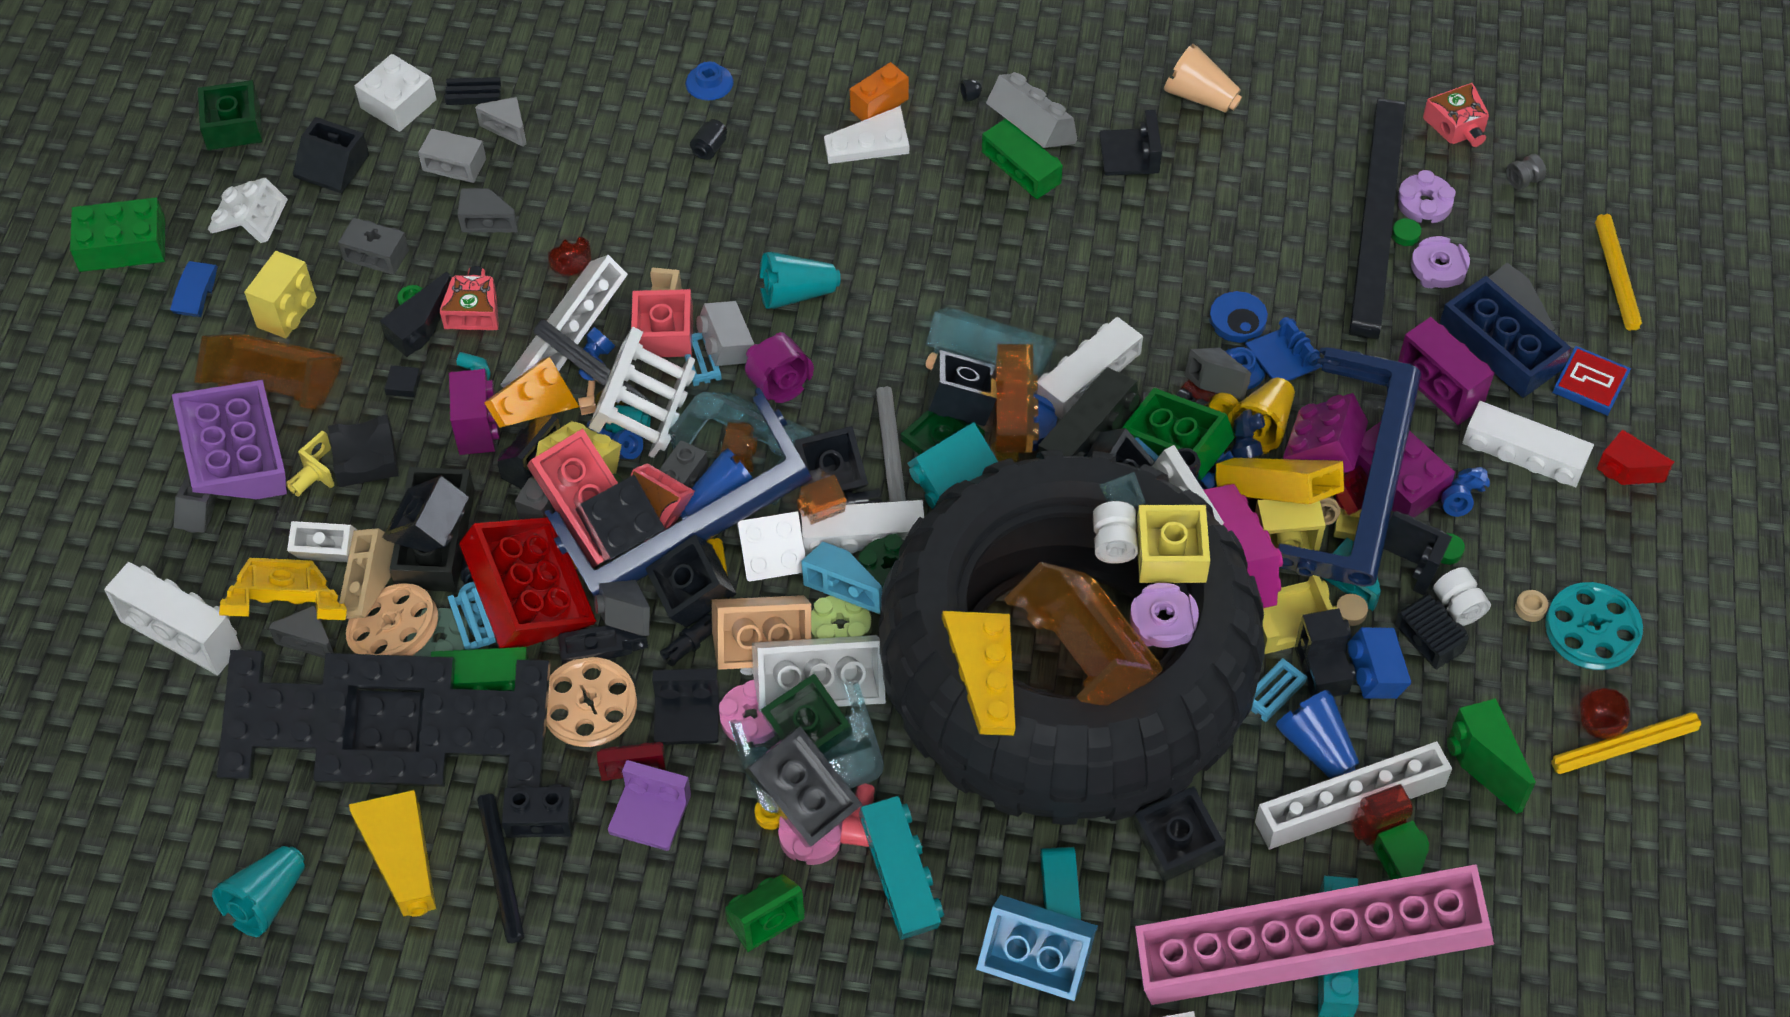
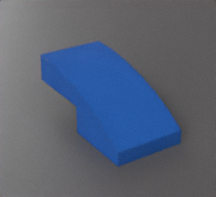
[170,261,218,317]

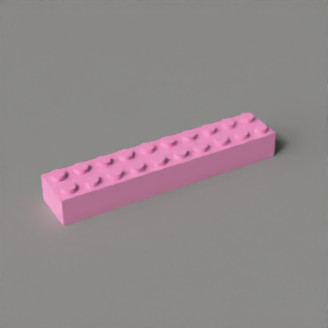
[1135,864,1494,1005]

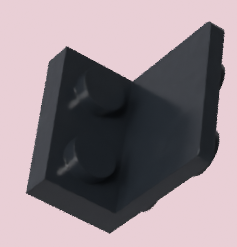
[1099,109,1162,176]
[1383,511,1453,595]
[652,668,719,745]

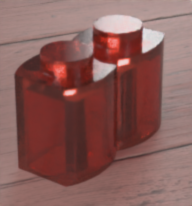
[1352,784,1413,846]

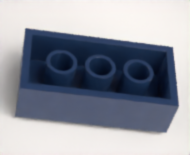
[1440,276,1572,398]

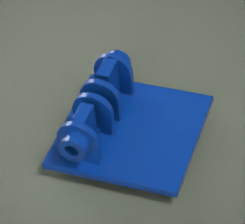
[1245,317,1322,381]

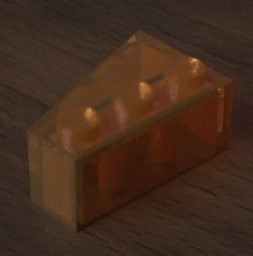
[996,344,1039,452]

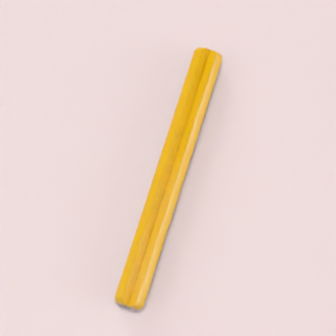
[1595,214,1642,331]
[1551,712,1701,774]

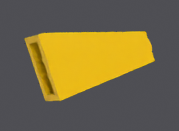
[1215,458,1344,504]
[349,790,436,917]

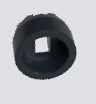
[960,79,982,102]

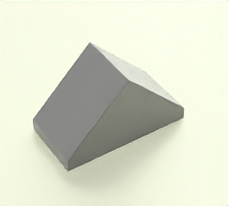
[475,97,526,147]

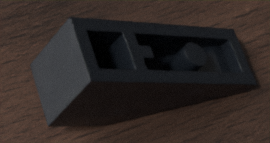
[380,272,451,357]

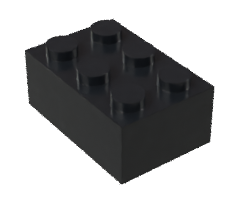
[744,726,862,847]

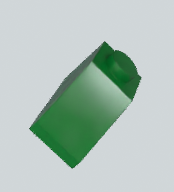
[1373,821,1429,880]

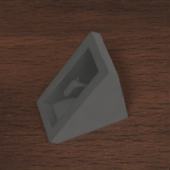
[269,606,334,658]

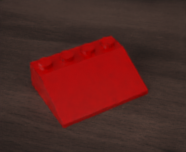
[459,517,596,648]

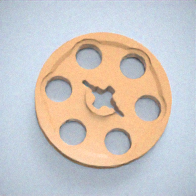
[346,583,439,656]
[546,657,637,747]

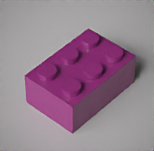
[1398,317,1494,425]
[1283,393,1368,473]
[1355,422,1455,518]

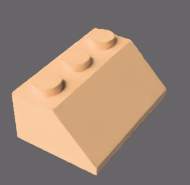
[712,595,811,670]

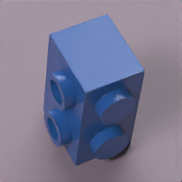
[1347,627,1411,699]

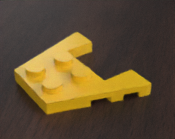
[219,558,347,620]

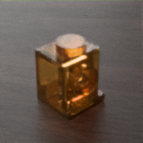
[721,422,757,472]

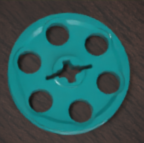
[1545,582,1643,670]

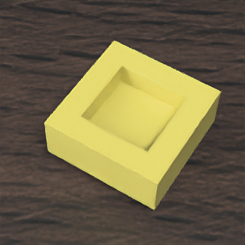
[1333,507,1361,541]

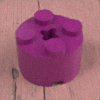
[745,332,814,403]

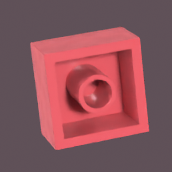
[631,289,693,357]

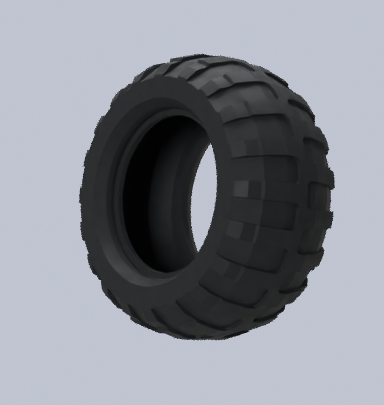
[879,450,1265,825]

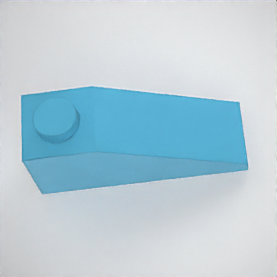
[802,542,882,614]

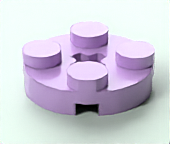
[1397,170,1456,223]
[1411,236,1470,288]
[1130,583,1199,648]

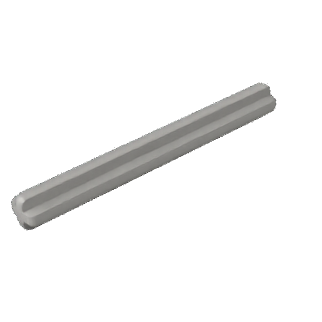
[876,386,906,502]

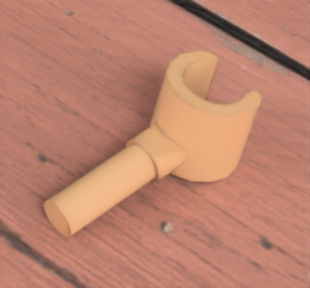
[578,381,596,415]

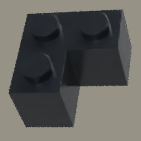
[1294,608,1356,697]

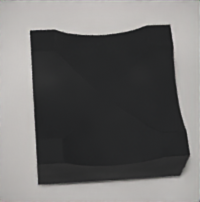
[328,414,399,487]

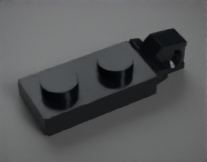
[558,625,648,665]

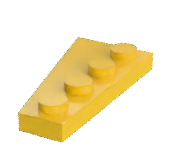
[942,611,1015,736]

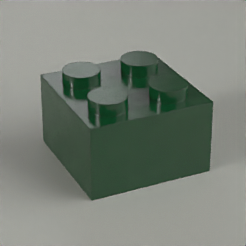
[198,80,262,150]
[761,673,853,754]

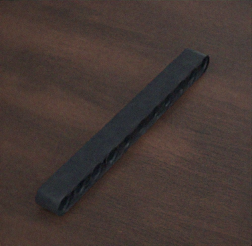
[1349,98,1405,340]

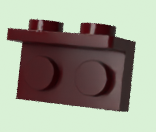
[1336,465,1368,516]
[597,742,666,781]

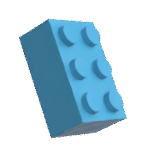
[976,895,1098,1001]

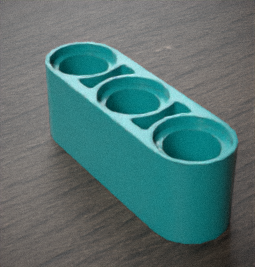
[1041,847,1081,920]

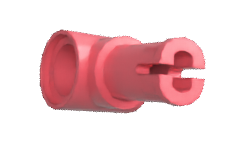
[840,783,875,847]

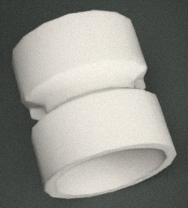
[1093,501,1138,563]
[1433,567,1491,626]

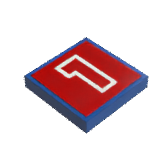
[1552,346,1631,416]

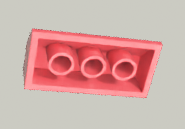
[527,428,618,568]

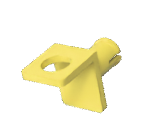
[286,431,335,497]

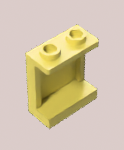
[1263,575,1337,654]

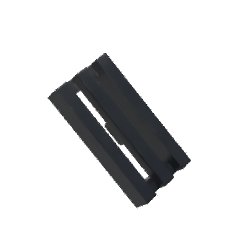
[445,77,502,105]

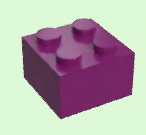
[449,369,500,455]

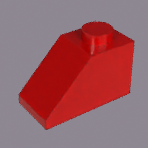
[1596,430,1674,485]

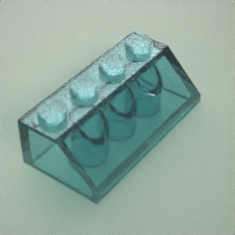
[926,307,1057,382]

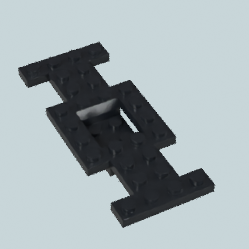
[217,650,551,788]

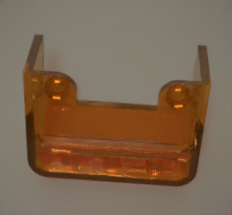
[194,334,343,409]
[1004,562,1162,706]

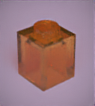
[797,474,847,525]

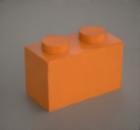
[850,62,909,121]

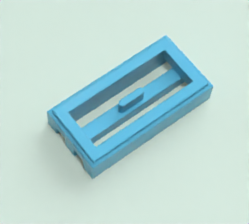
[684,332,722,386]
[447,587,496,650]
[1251,658,1307,722]

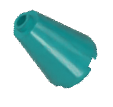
[760,252,841,309]
[212,846,305,937]

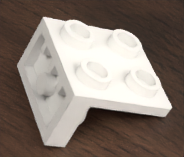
[208,178,288,243]
[737,511,805,581]

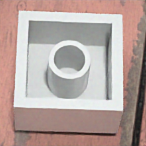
[354,54,437,132]

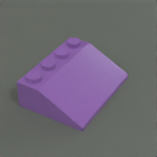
[172,380,287,499]

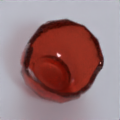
[548,237,591,276]
[1580,688,1630,739]

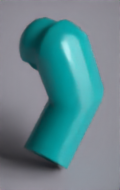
[456,352,491,380]

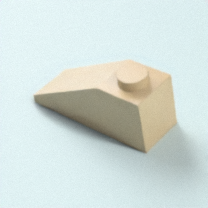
[339,528,394,619]

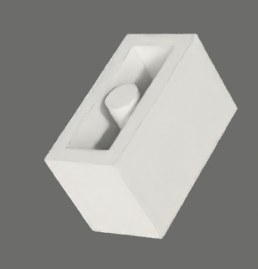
[287,521,357,562]

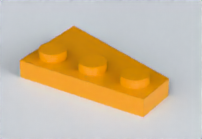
[484,357,579,428]

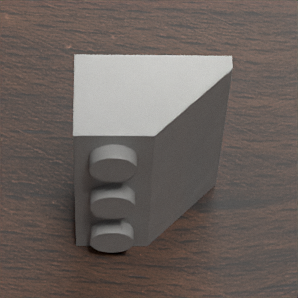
[986,72,1077,148]

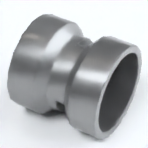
[1506,154,1546,189]

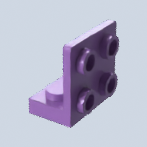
[608,760,691,851]

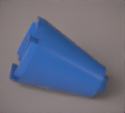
[680,448,753,520]
[1275,690,1360,779]

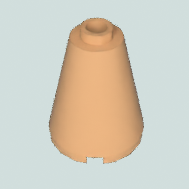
[1164,44,1242,113]

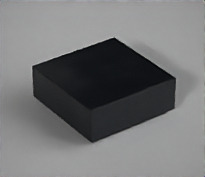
[384,366,421,397]

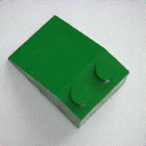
[1447,698,1536,814]

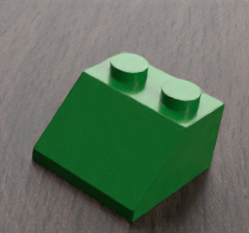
[725,874,805,952]

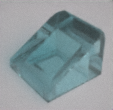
[1100,472,1146,507]

